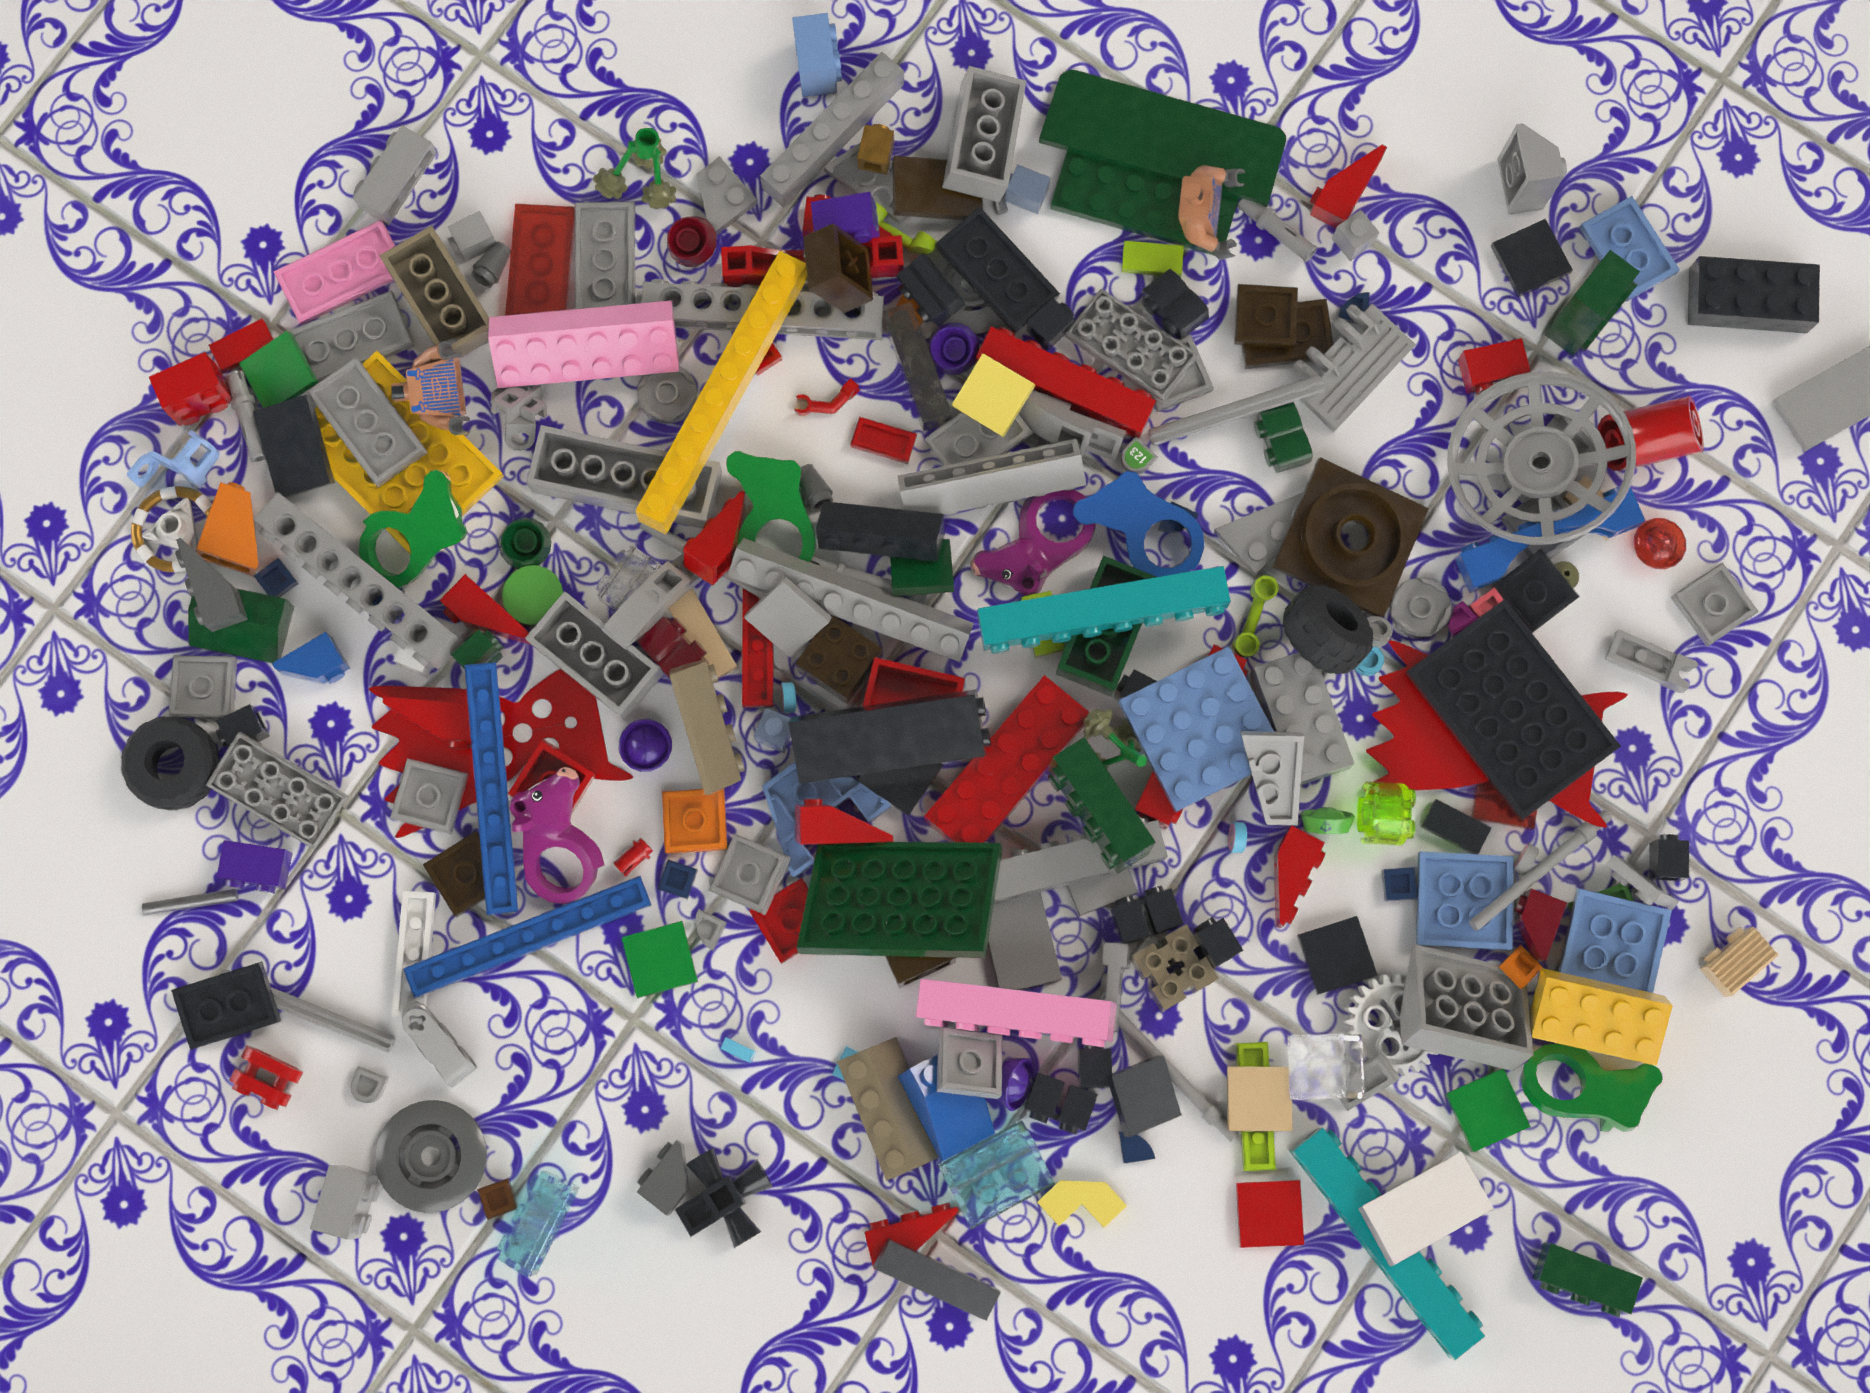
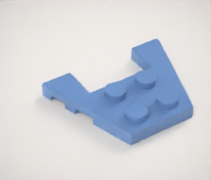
[762,762,891,879]

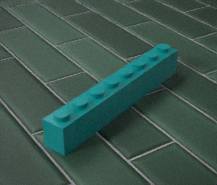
[977,566,1231,654]
[1289,1128,1485,1360]

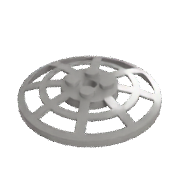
[1447,371,1636,545]

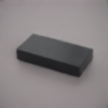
[1421,799,1492,854]

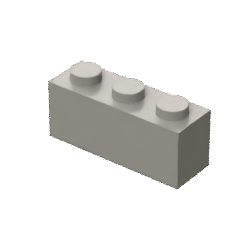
[353,125,437,225]

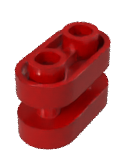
[229,1045,304,1110]

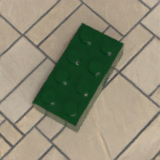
[1545,250,1640,356]
[1056,555,1156,697]
[1047,737,1156,874]

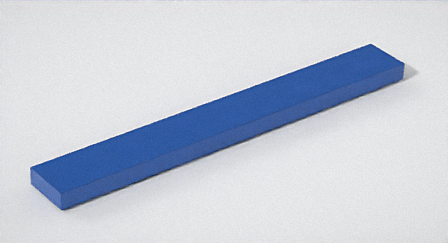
[464,662,518,915]
[403,876,652,998]

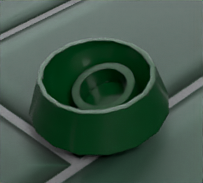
[498,517,552,569]

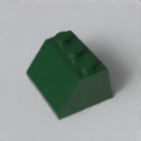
[188,588,295,664]

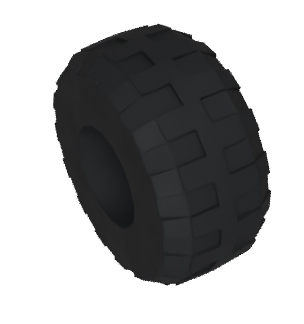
[1283,585,1374,674]
[121,716,220,811]

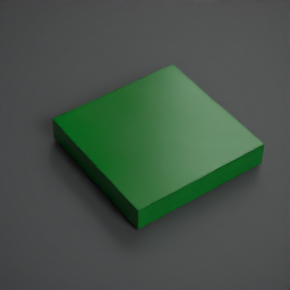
[239,331,319,408]
[621,921,699,999]
[1445,1068,1531,1152]

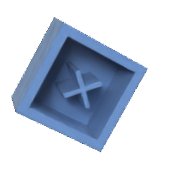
[792,13,842,97]

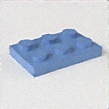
[1579,196,1680,302]

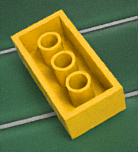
[1530,968,1673,1066]

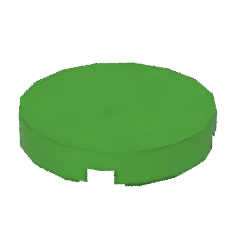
[502,565,564,627]

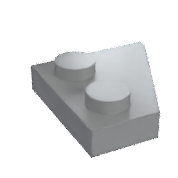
[697,156,758,235]
[1606,855,1679,910]

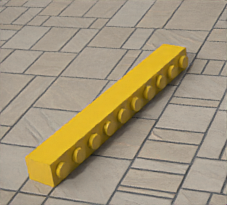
[635,251,807,535]

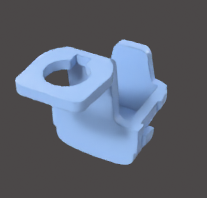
[127,430,220,489]

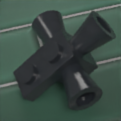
[675,1148,773,1248]

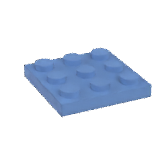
[1416,851,1514,951]
[1558,888,1672,993]

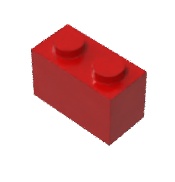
[1458,338,1531,395]

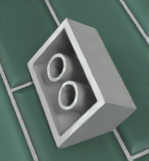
[1497,123,1567,214]

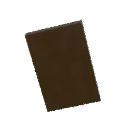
[892,156,983,220]
[1241,299,1334,369]

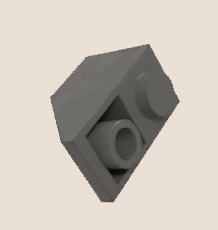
[637,1140,689,1216]

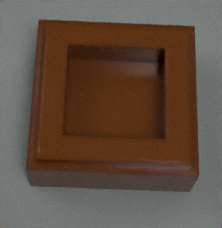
[477,1178,519,1220]

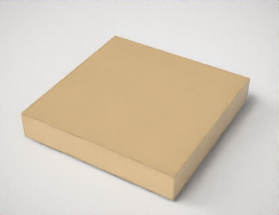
[1227,1067,1293,1131]

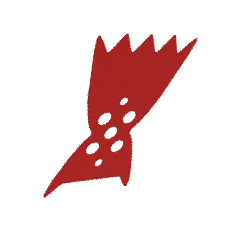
[1363,640,1628,828]
[368,669,633,838]

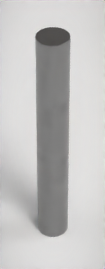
[142,889,238,915]

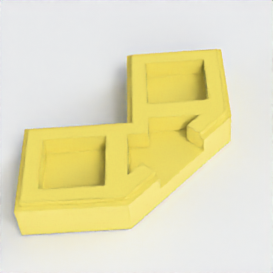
[1037,1180,1127,1228]

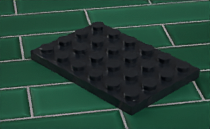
[1405,599,1621,821]

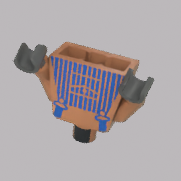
[1178,165,1245,260]
[391,339,470,435]

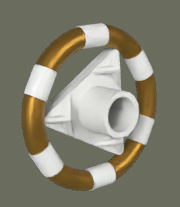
[131,486,212,573]

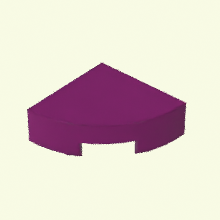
[1448,601,1478,638]

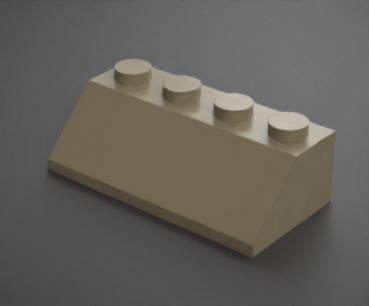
[669,659,745,795]
[837,1037,939,1181]

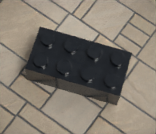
[1688,256,1820,333]

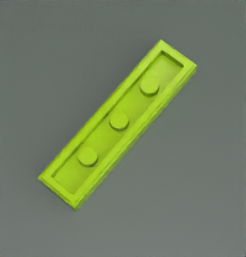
[1235,1042,1276,1171]

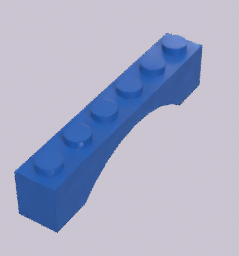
[1455,487,1646,593]

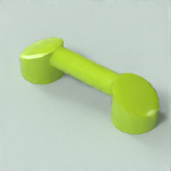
[876,202,937,255]
[1232,575,1279,658]

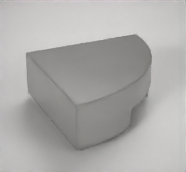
[695,909,727,951]

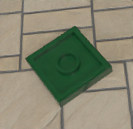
[890,539,954,596]

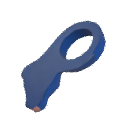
[1073,471,1204,577]

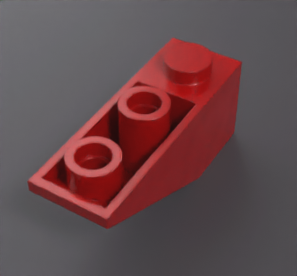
[683,490,745,586]
[1274,825,1326,928]
[864,1202,959,1270]

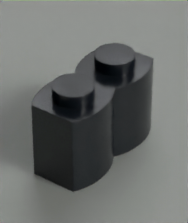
[1142,269,1209,340]

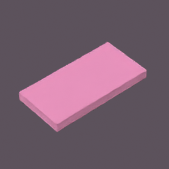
[274,220,395,326]

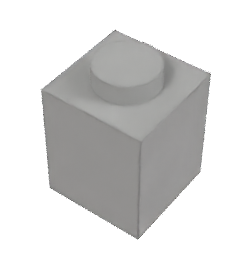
[1332,210,1379,261]
[447,211,496,262]

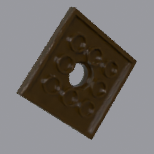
[1272,457,1429,618]

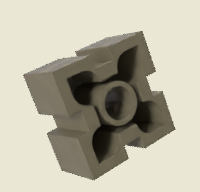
[1130,924,1219,1013]

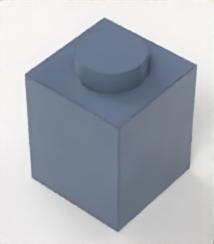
[1005,164,1051,214]
[754,708,791,753]

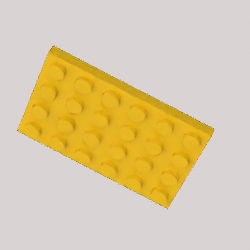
[315,351,504,555]

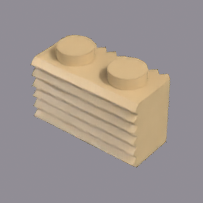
[1699,926,1779,997]

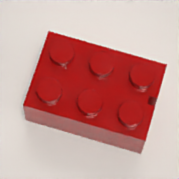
[863,657,965,706]

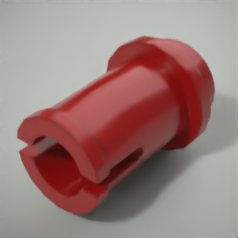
[613,838,653,877]

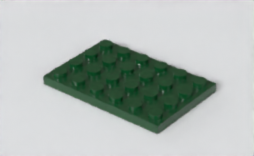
[796,842,1002,958]

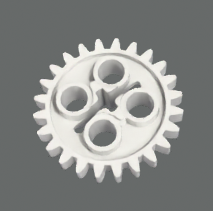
[1342,974,1438,1076]

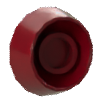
[667,216,717,267]

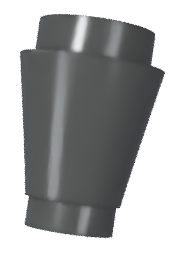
[471,242,511,288]
[800,464,833,511]

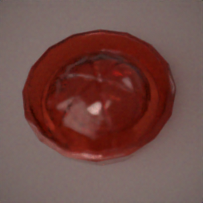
[1634,518,1686,570]

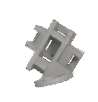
[490,385,547,451]

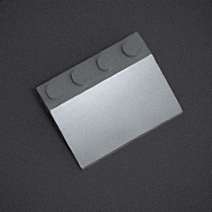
[1400,944,1534,1071]

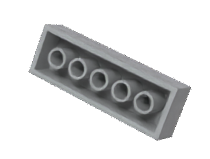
[526,425,722,528]

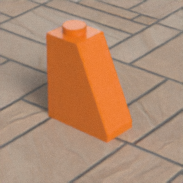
[196,482,259,577]

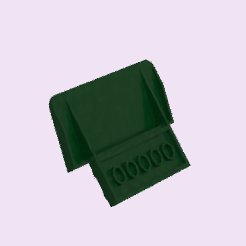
[1039,70,1286,256]

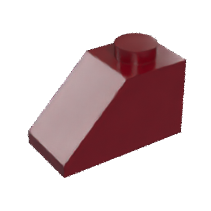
[1513,888,1567,963]

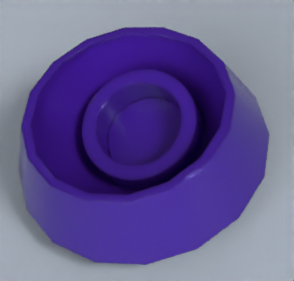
[928,322,979,375]
[619,719,672,772]
[997,1058,1034,1111]

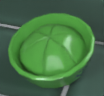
[1300,807,1355,834]

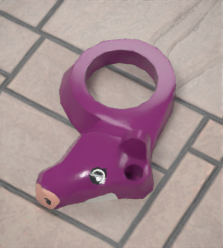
[970,490,1096,596]
[510,767,605,904]

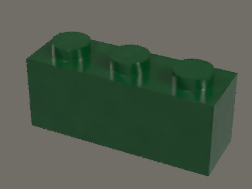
[1532,1242,1643,1318]

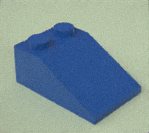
[898,1054,995,1162]

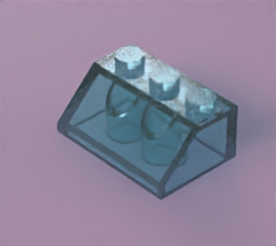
[938,1120,1055,1229]
[497,1170,580,1277]

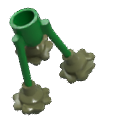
[592,128,676,209]

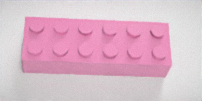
[488,300,679,388]
[916,979,1117,1047]

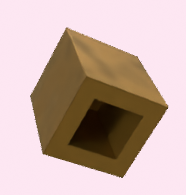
[857,124,895,175]

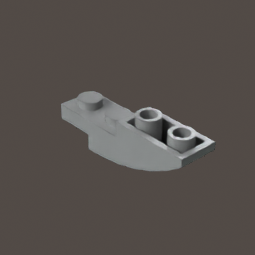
[1018,390,1126,461]
[602,553,702,649]

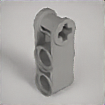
[402,1002,477,1088]

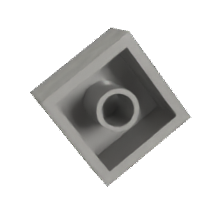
[310,1165,381,1239]

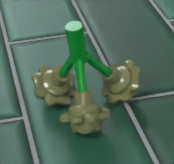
[1083,708,1147,769]

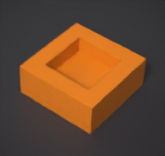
[1498,945,1543,989]

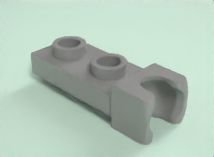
[1605,629,1698,693]
[1101,943,1131,1032]

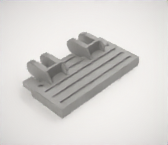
[1294,304,1416,432]

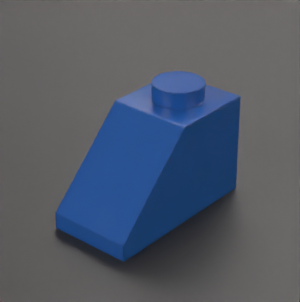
[272,632,350,684]

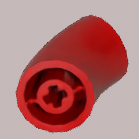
[1597,396,1704,471]

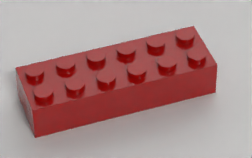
[924,675,1089,843]

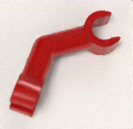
[794,378,861,416]

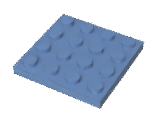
[1118,646,1274,813]

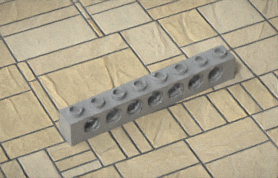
[641,279,884,340]
[253,492,463,670]

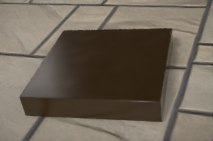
[1234,284,1298,348]
[423,831,485,918]

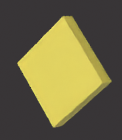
[951,354,1035,437]

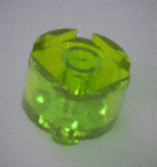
[1357,781,1416,846]

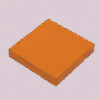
[662,788,728,854]

